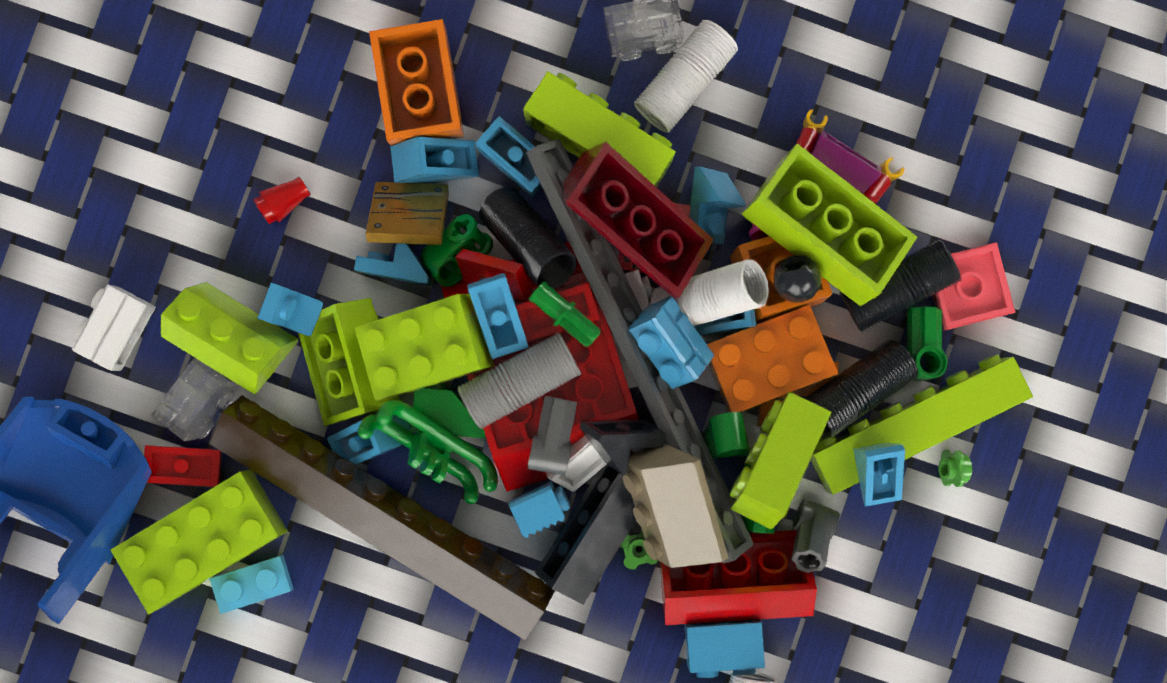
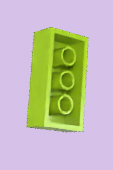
[523,71,676,187]
[741,144,917,306]
[111,469,288,615]

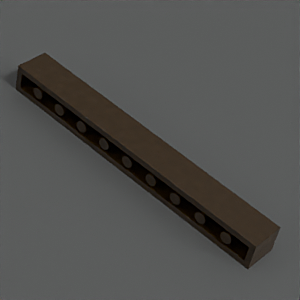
[209,395,555,640]

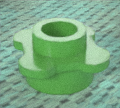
[938,450,972,487]
[620,530,658,570]

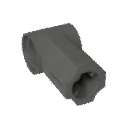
[528,396,577,476]
[791,498,840,573]

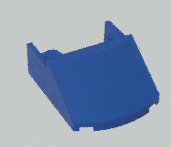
[0,396,152,624]

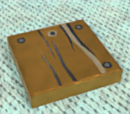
[366,182,449,245]

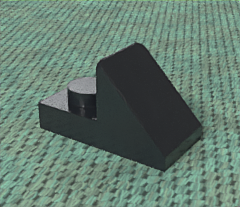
[580,419,665,476]

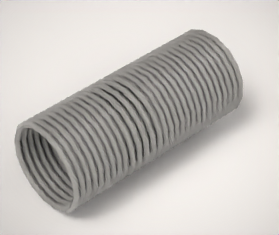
[458,333,581,429]

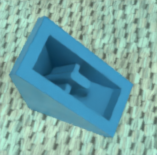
[853,442,905,507]

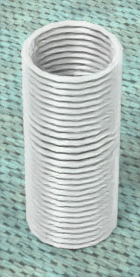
[634,20,738,133]
[650,259,769,326]

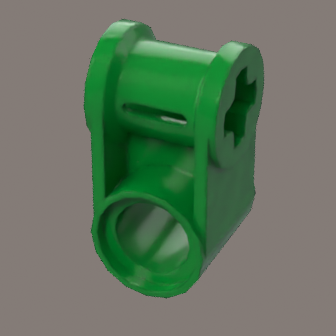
[420,214,493,287]
[704,412,750,461]

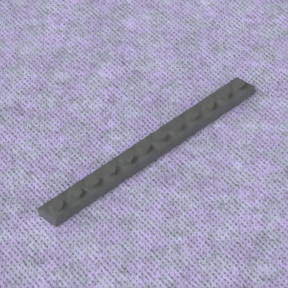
[526,138,754,563]

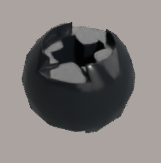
[774,255,822,303]

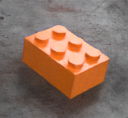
[369,19,464,146]
[707,304,838,413]

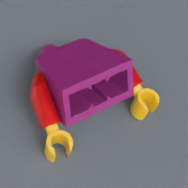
[795,109,905,204]

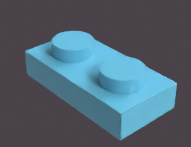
[210,555,294,614]

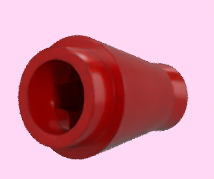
[253,177,311,225]

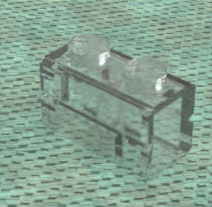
[603,0,684,61]
[151,357,237,441]

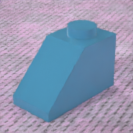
[391,137,479,183]
[327,415,411,465]

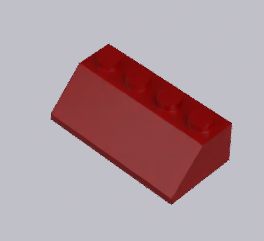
[660,530,817,625]

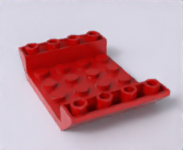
[441,242,638,492]

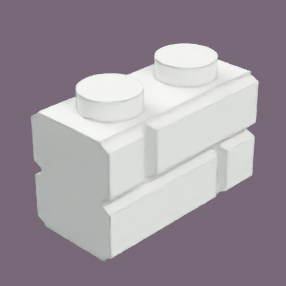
[72,284,156,371]

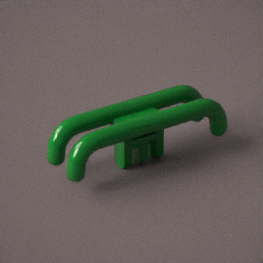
[358,400,498,505]

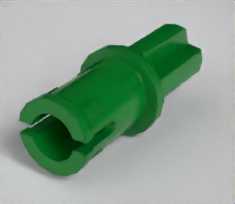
[529,281,601,347]

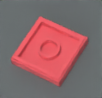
[932,242,1015,331]

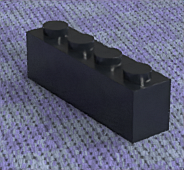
[535,464,636,605]

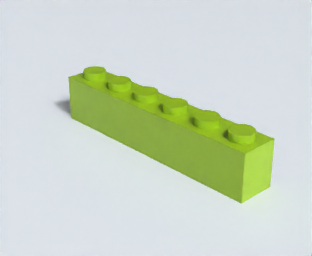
[811,354,1033,495]

